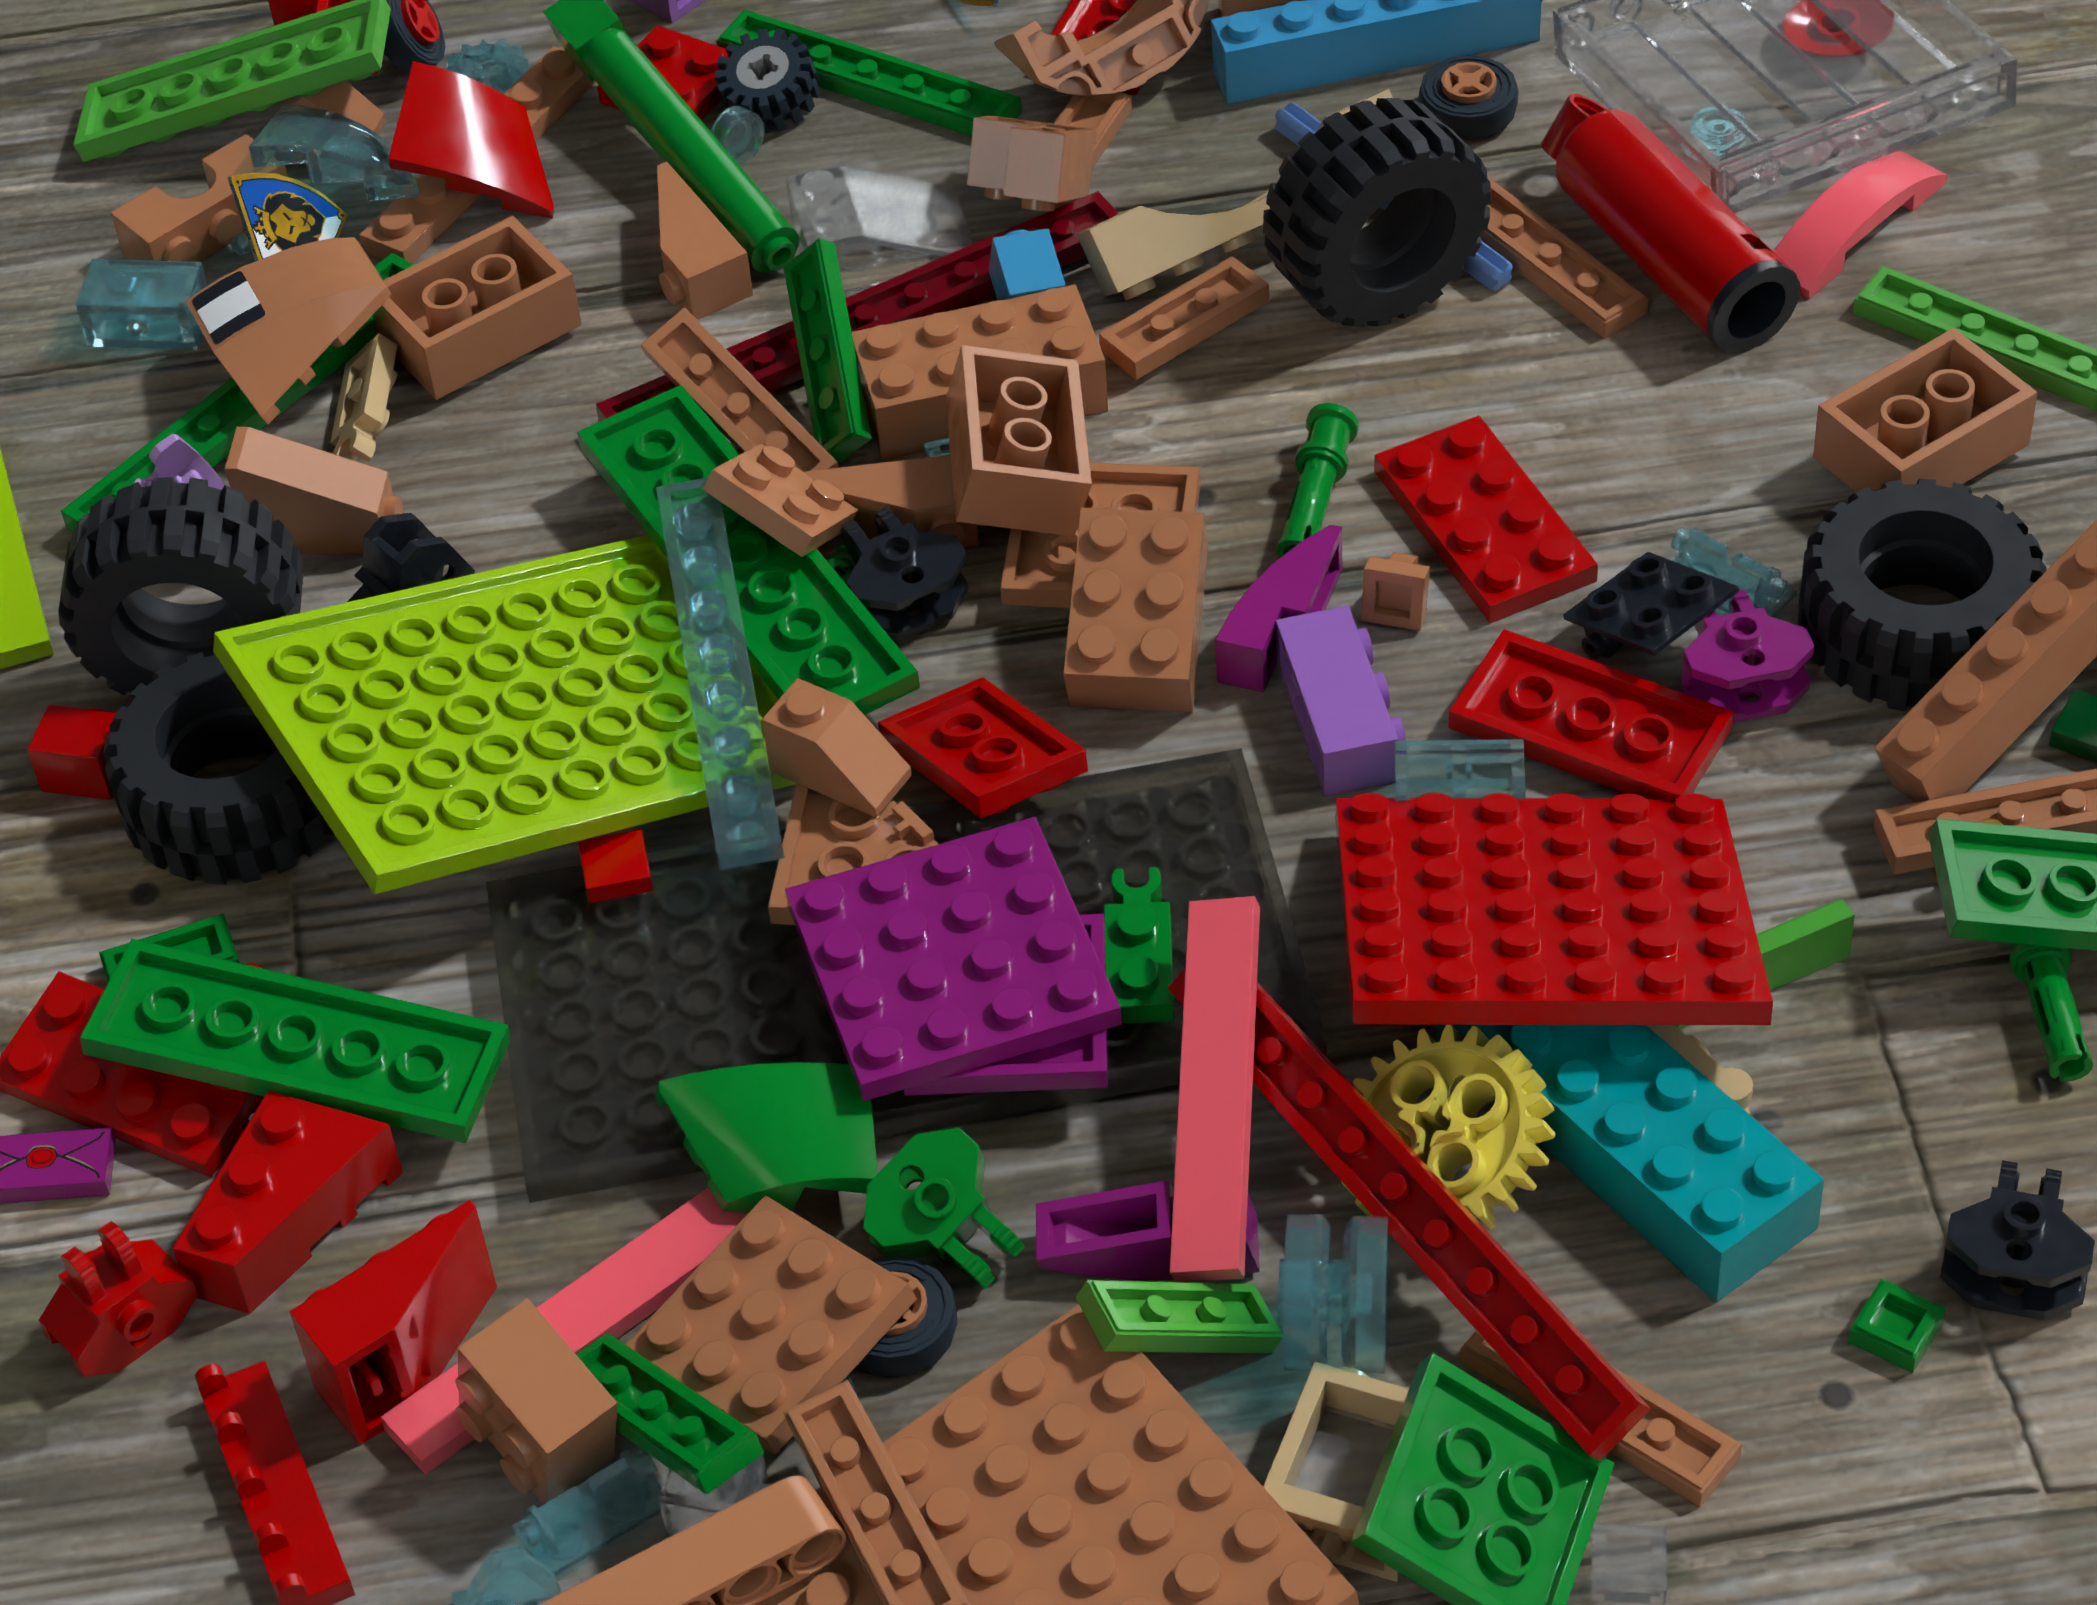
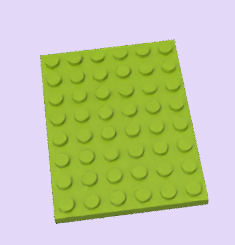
[213,535,796,894]

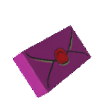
[0,1127,116,1204]

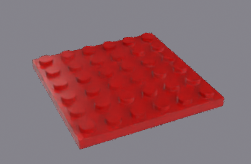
[1335,793,1773,1025]

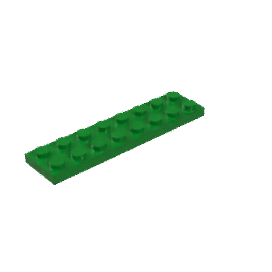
[577,385,920,715]

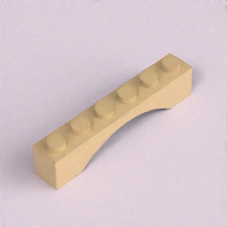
[1076,89,1393,300]

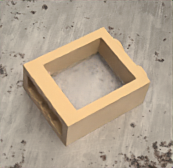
[1263,1362,1410,1582]

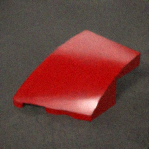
[388,61,555,218]

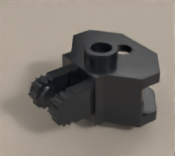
[840,506,968,642]
[347,513,475,602]
[1940,1160,2095,1321]

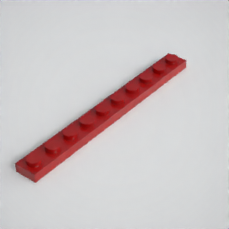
[1167,968,1651,1461]

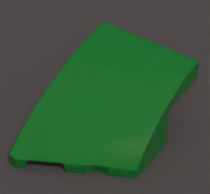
[655,1062,878,1213]

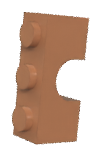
[111,134,288,285]

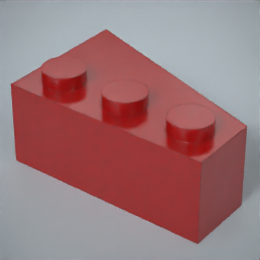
[172,1090,403,1314]

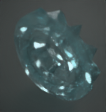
[445,38,530,94]

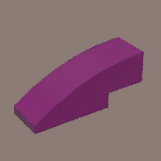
[1215,524,1343,693]
[1036,1180,1260,1280]

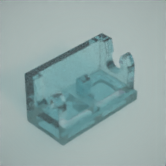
[1394,739,1526,801]

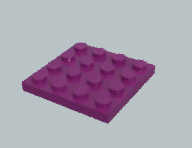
[785,817,1122,1102]

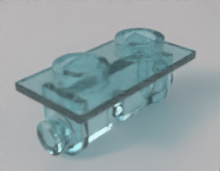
[1671,527,1797,618]
[512,1449,673,1580]

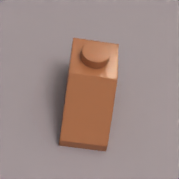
[762,678,912,818]

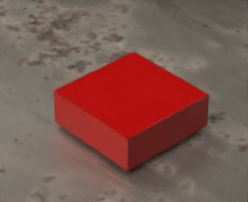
[578,829,653,903]

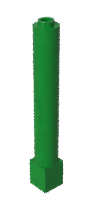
[543,0,800,272]

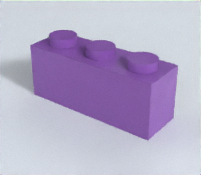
[1276,605,1407,796]

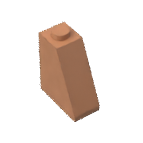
[225,427,404,555]

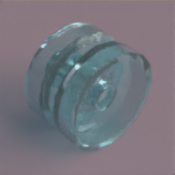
[1278,1214,1388,1374]

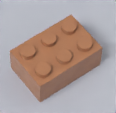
[372,215,582,400]
[1813,328,2038,492]
[946,345,1092,536]
[1063,507,1208,713]

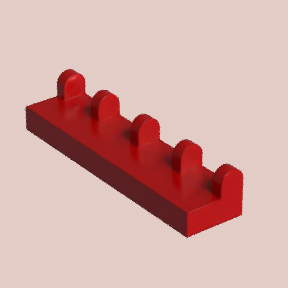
[195,1361,355,1605]

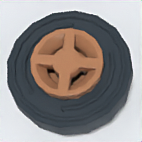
[1419,55,1519,139]
[856,1256,958,1378]

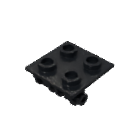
[1563,552,1739,659]

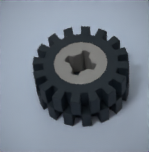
[715,28,820,133]

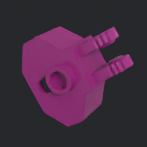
[1681,590,1814,723]

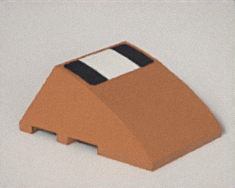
[185,237,392,425]

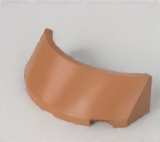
[994,0,1209,96]

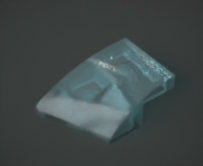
[249,106,419,201]

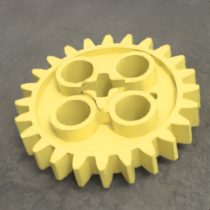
[1341,1025,1555,1231]

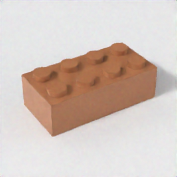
[852,284,1108,460]

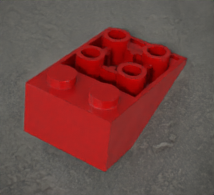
[289,1200,497,1446]

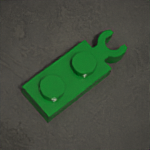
[1104,867,1175,1023]

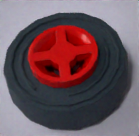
[384,0,445,74]

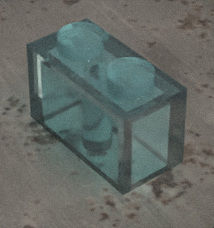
[75,259,208,350]

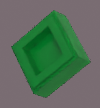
[1848,1278,1946,1373]

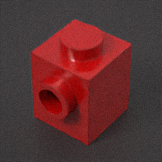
[27,704,117,800]

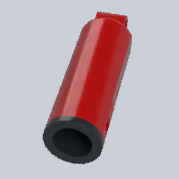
[1541,94,1800,353]

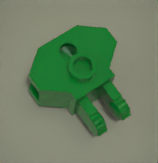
[863,1127,1025,1289]

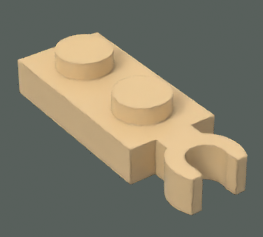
[331,333,397,462]

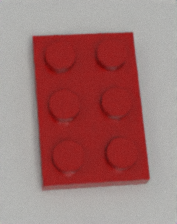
[878,677,1088,819]

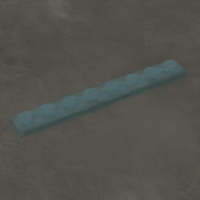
[656,478,785,870]

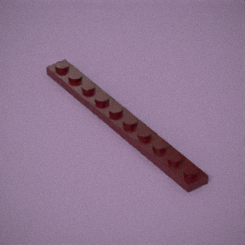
[596,191,1119,422]

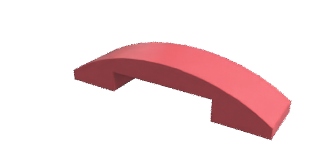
[1774,151,1947,300]

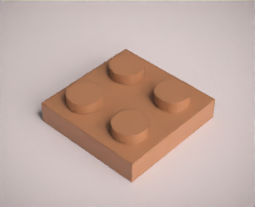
[702,444,858,557]

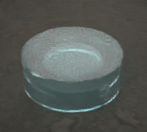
[711,106,764,164]

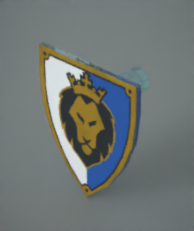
[228,173,347,261]

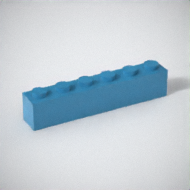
[1211,0,1541,104]

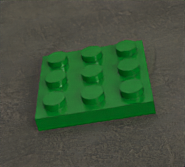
[1351,1353,1615,1605]

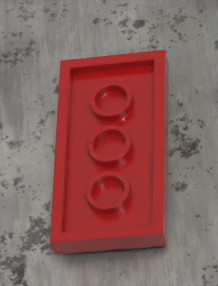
[1374,415,1598,623]
[1448,629,1734,801]
[0,971,263,1178]

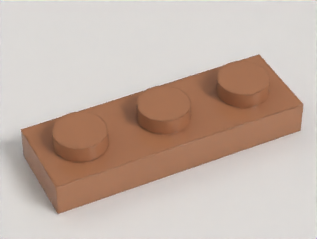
[1099,256,1270,380]

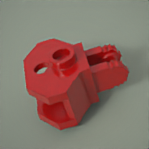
[39,1220,198,1377]

